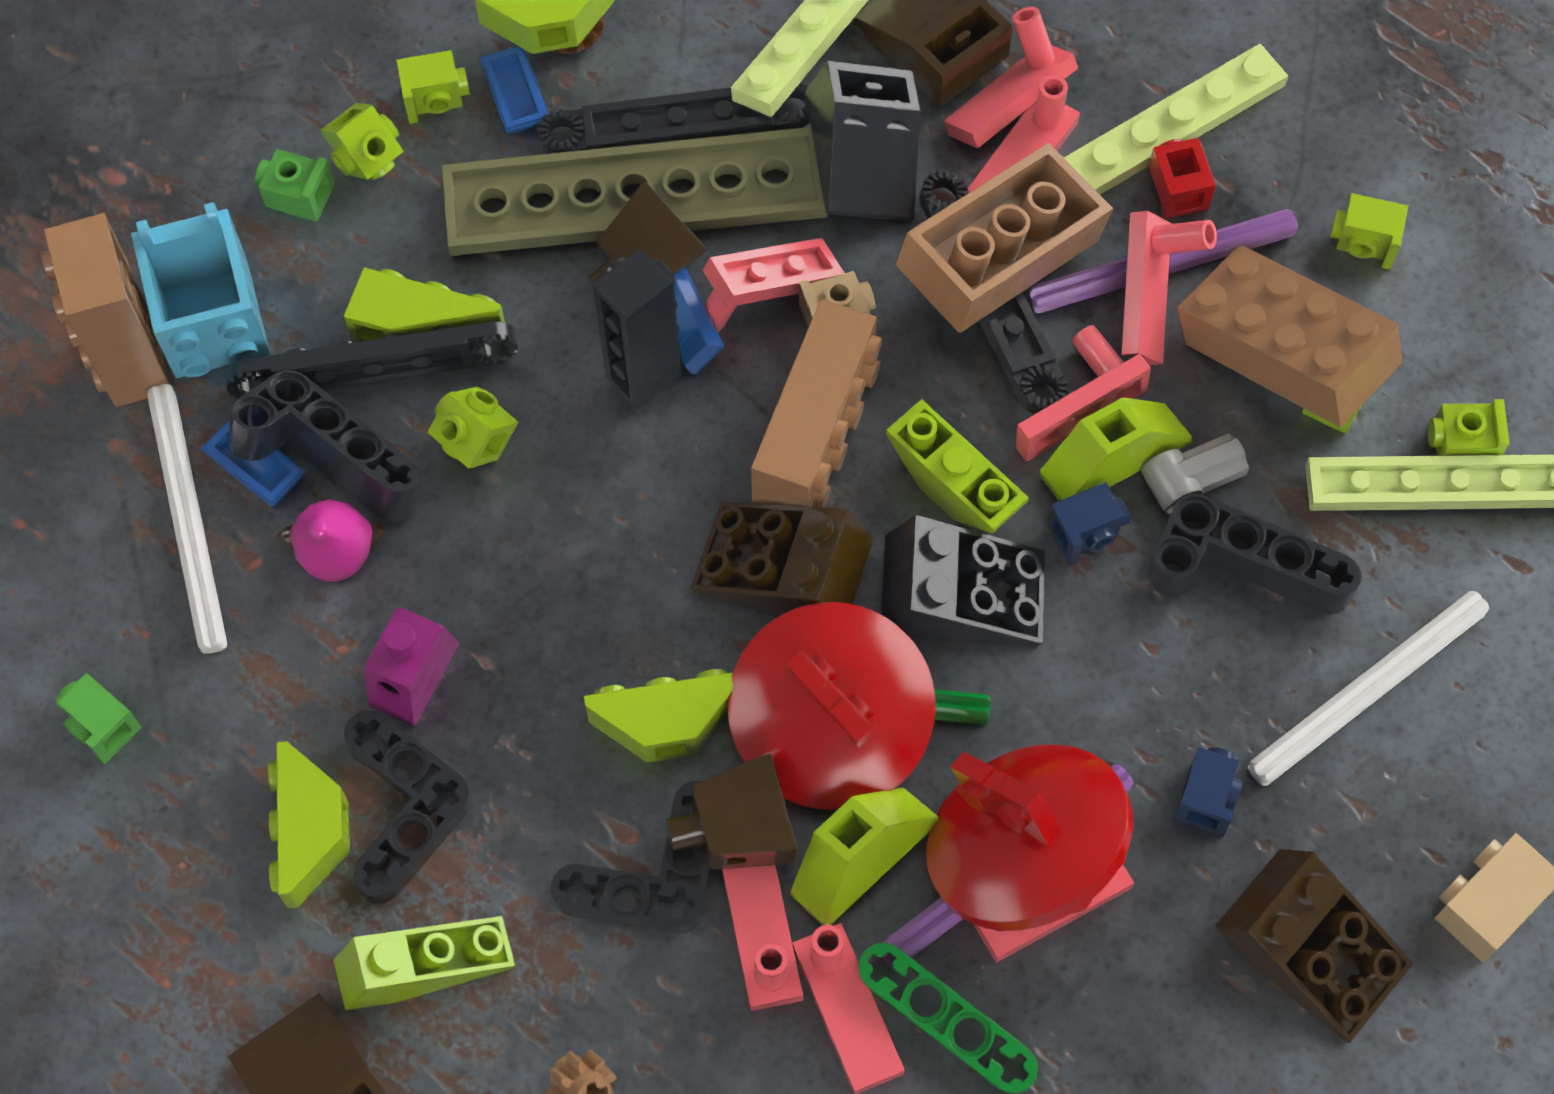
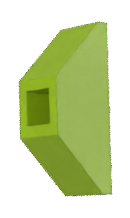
[475,0,615,54]
[1040,397,1192,501]
[886,399,1029,534]
[584,669,733,763]
[268,741,350,908]
[790,787,939,926]

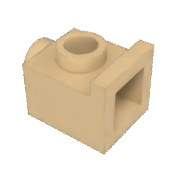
[799,271,876,328]

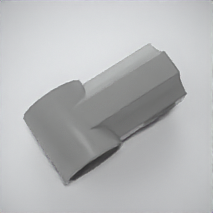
[1141,433,1249,515]

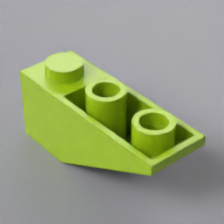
[343,267,505,342]
[333,916,515,1011]

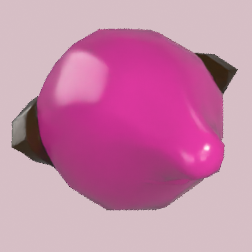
[277,499,385,582]

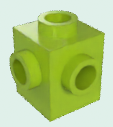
[320,103,404,180]
[428,386,519,469]

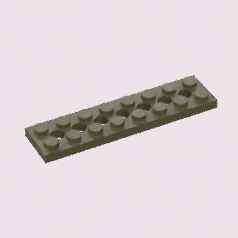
[442,127,828,256]

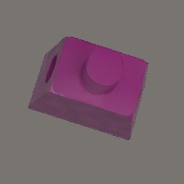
[364,607,459,727]

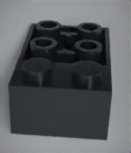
[805,61,920,222]
[881,515,1045,646]

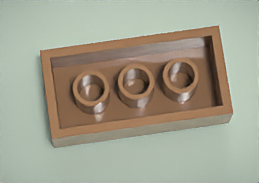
[896,143,1113,333]
[41,213,171,408]
[1178,244,1403,428]
[751,298,882,508]

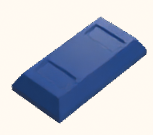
[479,46,549,134]
[674,268,725,375]
[201,420,306,508]

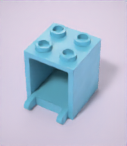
[131,202,270,379]

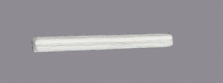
[147,384,227,654]
[1248,591,1489,786]

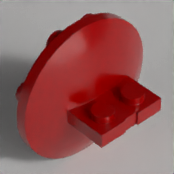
[727,602,936,811]
[926,744,1133,932]

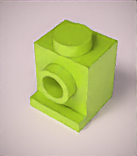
[397,50,470,124]
[1330,193,1409,270]
[1428,399,1510,456]

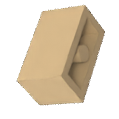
[1434,833,1554,963]

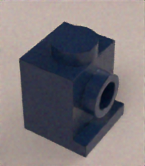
[1047,482,1130,566]
[1174,747,1243,836]

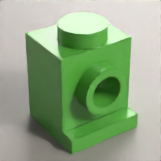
[255,149,335,222]
[55,673,142,764]

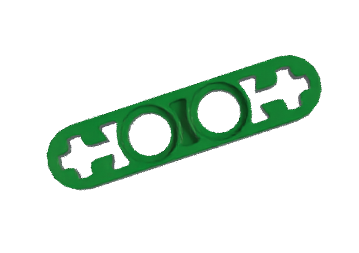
[858,943,1038,1093]

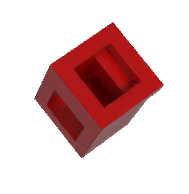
[1149,137,1216,219]

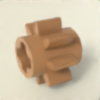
[544,1050,616,1094]

